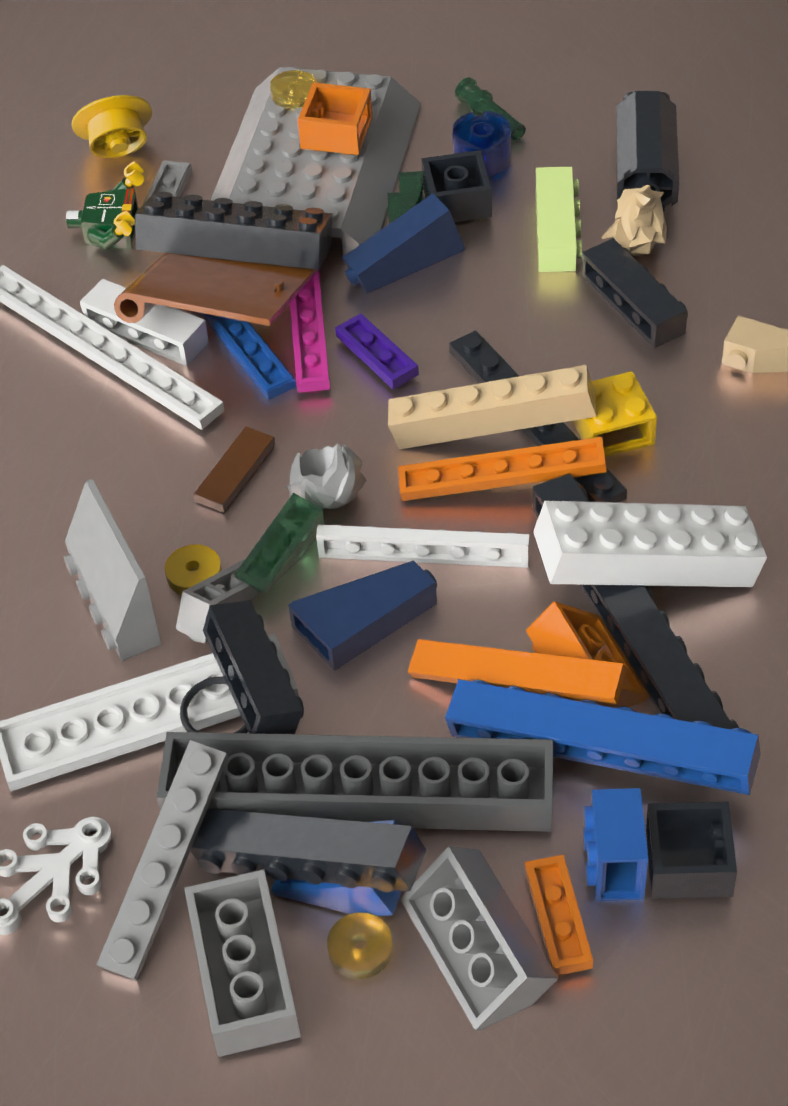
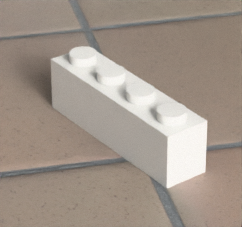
[80,278,209,366]

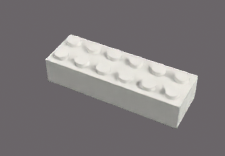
[534,501,767,587]

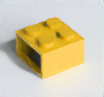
[572,371,657,457]

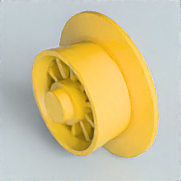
[72,95,152,158]

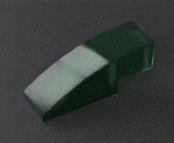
[387,171,424,224]

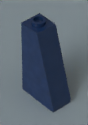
[342,193,465,294]
[288,560,438,671]

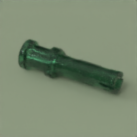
[455,77,526,141]

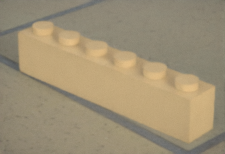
[388,365,596,449]

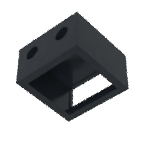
[645,801,737,899]

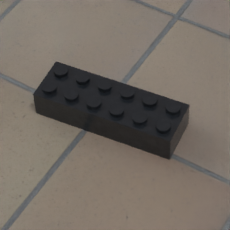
[135,192,333,270]

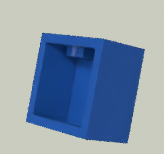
[583,788,648,902]

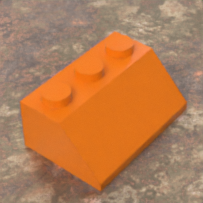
[525,601,650,708]

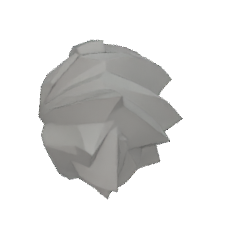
[286,443,367,518]

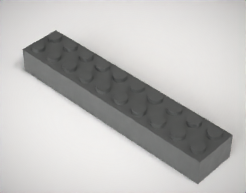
[156,732,553,832]

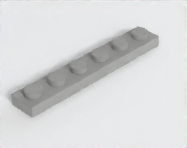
[97,740,228,981]

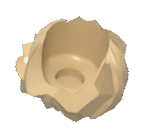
[601,185,667,257]

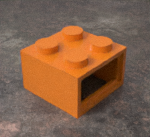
[297,82,373,155]

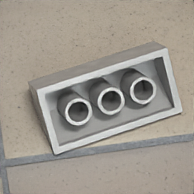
[400,846,559,1030]

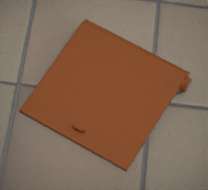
[114,253,317,326]

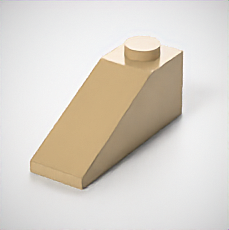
[722,315,788,373]

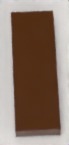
[194,426,275,513]

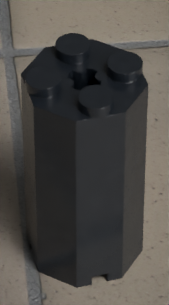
[616,91,679,212]

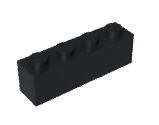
[581,238,688,348]
[203,600,304,734]

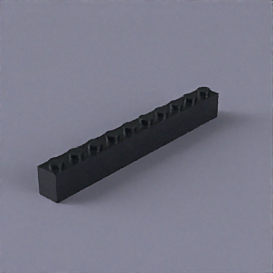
[532,473,739,730]

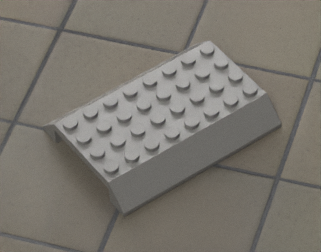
[211,67,421,256]

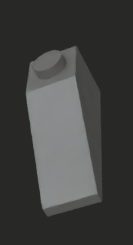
[176,560,272,644]

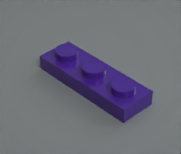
[335,313,419,389]

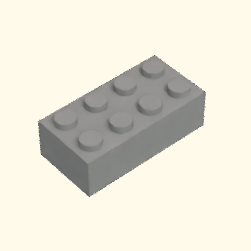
[184,869,301,1057]

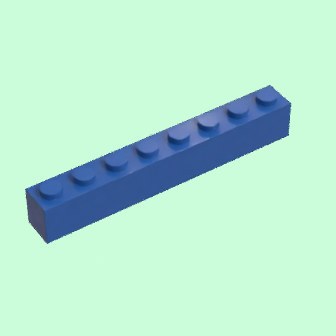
[445,679,761,795]

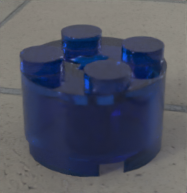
[452,111,512,180]

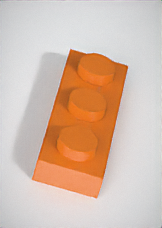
[524,854,593,976]

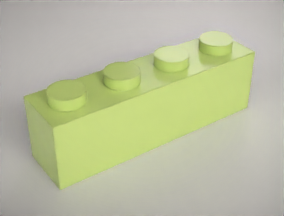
[536,167,582,272]

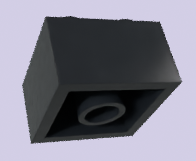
[421,150,492,222]

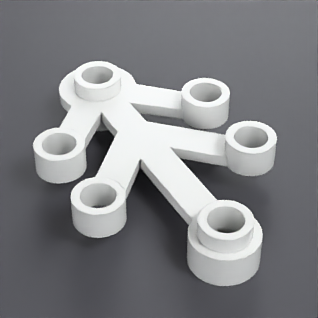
[0,817,112,935]

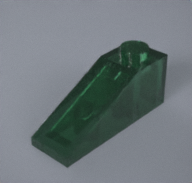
[234,492,324,594]

